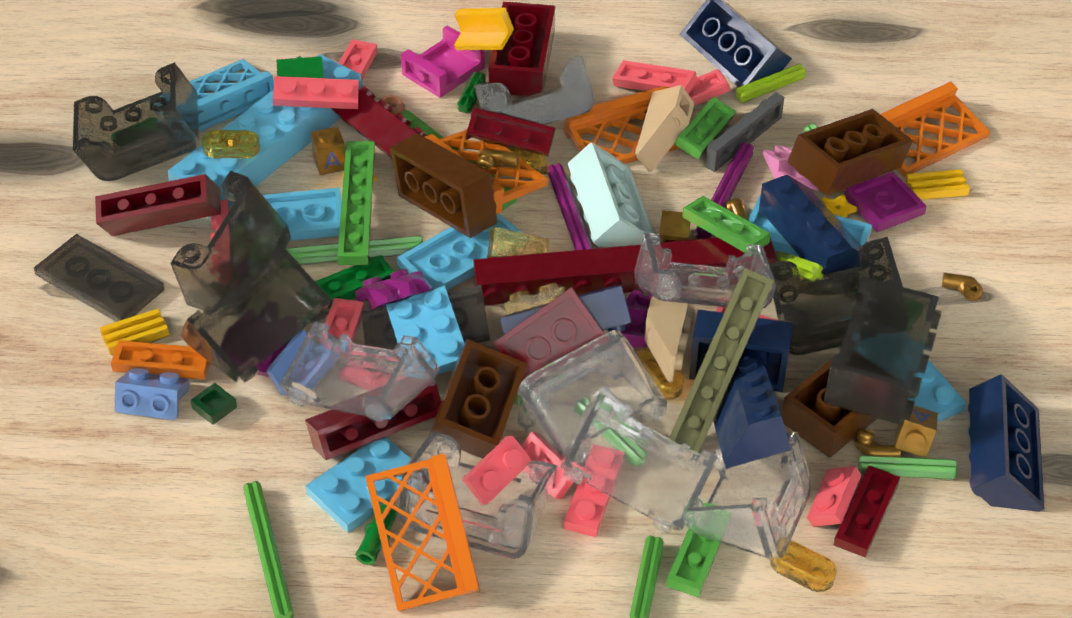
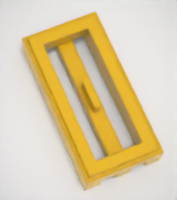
[905,169,970,200]
[99,308,170,355]

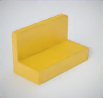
[454,8,514,50]

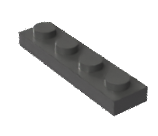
[706,92,785,172]

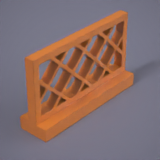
[880,81,990,178]
[563,86,679,164]
[425,129,548,214]
[365,453,480,612]

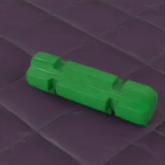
[457,71,486,114]

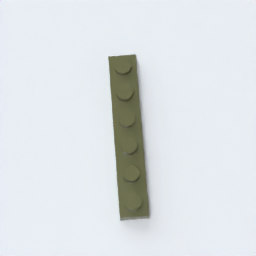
[666,268,774,459]

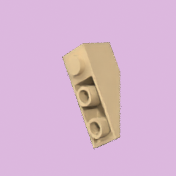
[635,85,694,172]
[644,297,693,382]

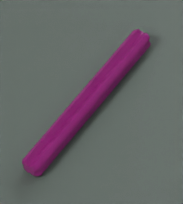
[695,142,754,239]
[548,163,593,250]

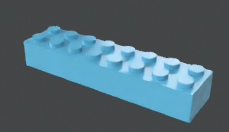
[167,54,362,218]

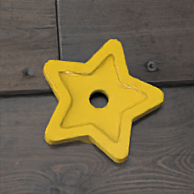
[821,195,857,218]

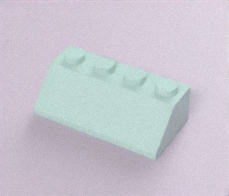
[568,142,658,248]

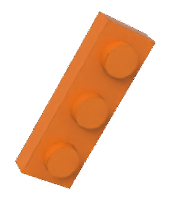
[111,340,212,380]

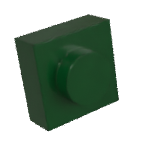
[190,383,237,425]

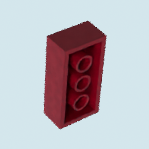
[488,1,556,98]

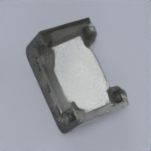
[474,55,595,125]
[170,171,291,319]
[180,245,332,383]

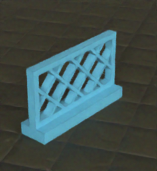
[148,59,274,140]

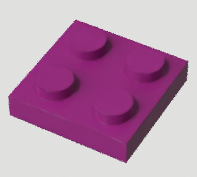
[845,171,927,233]

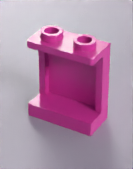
[401,25,485,98]

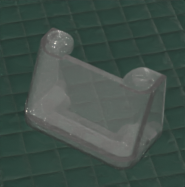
[634,233,776,308]
[280,322,440,421]
[518,330,667,467]
[560,393,718,533]
[399,431,557,559]
[683,431,811,559]

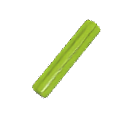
[735,64,806,103]
[775,252,824,282]

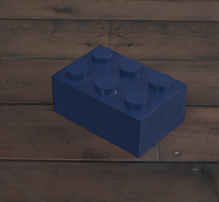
[689,309,793,393]

